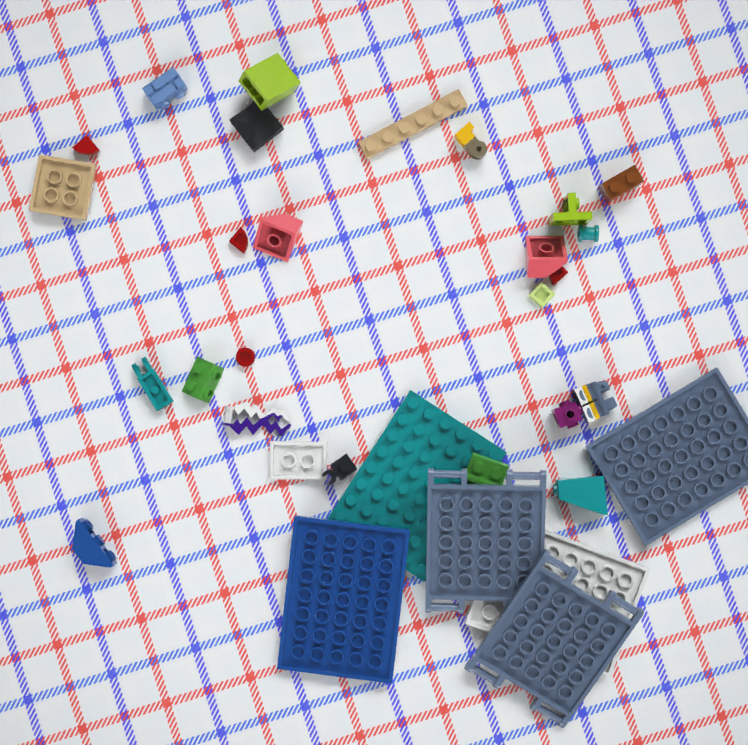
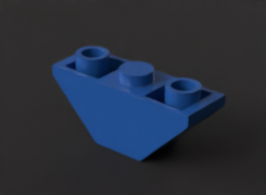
[72,518,117,568]

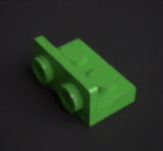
[466,452,509,485]

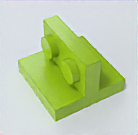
[548,193,592,226]

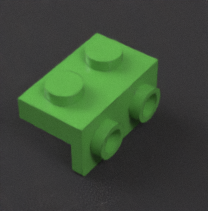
[182,357,224,403]

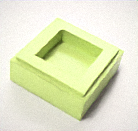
[528,281,555,308]

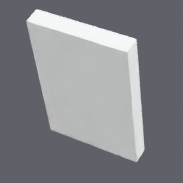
[269,441,328,480]

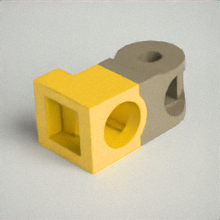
[454,122,487,160]

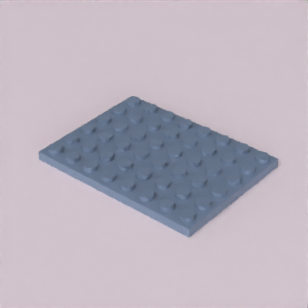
[585,367,748,546]

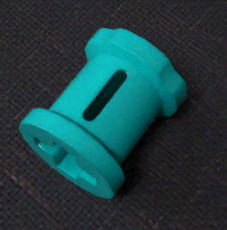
[577,225,599,242]

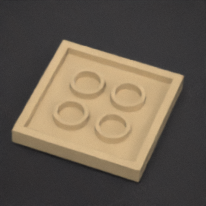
[29,154,97,221]

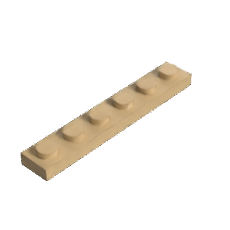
[358,89,468,160]

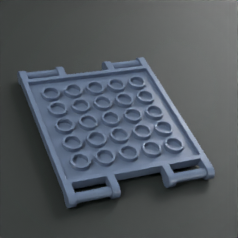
[425,468,546,614]
[464,549,644,728]

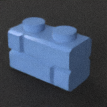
[142,67,188,110]

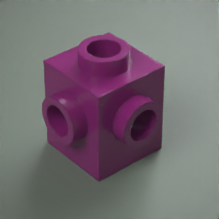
[551,400,583,429]

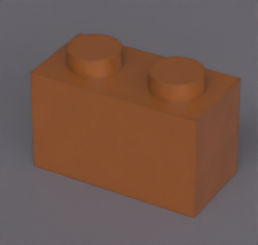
[598,165,644,204]

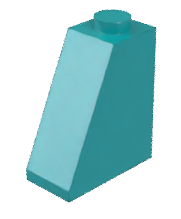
[552,475,608,515]

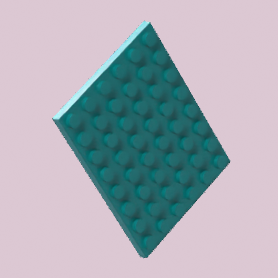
[327,390,507,581]

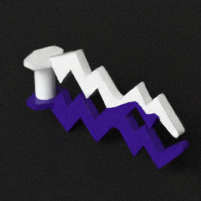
[222,401,291,436]

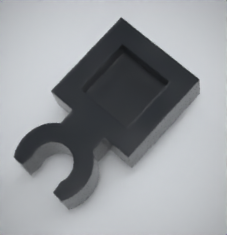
[321,453,357,485]

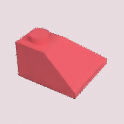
[253,214,303,262]
[525,236,568,278]

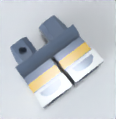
[572,381,617,423]

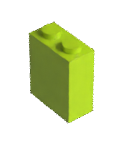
[238,53,301,111]

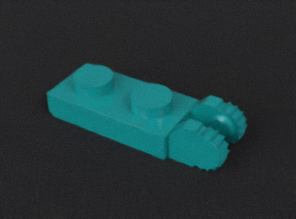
[131,357,174,411]

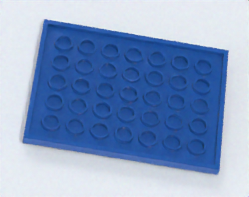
[277,515,410,684]

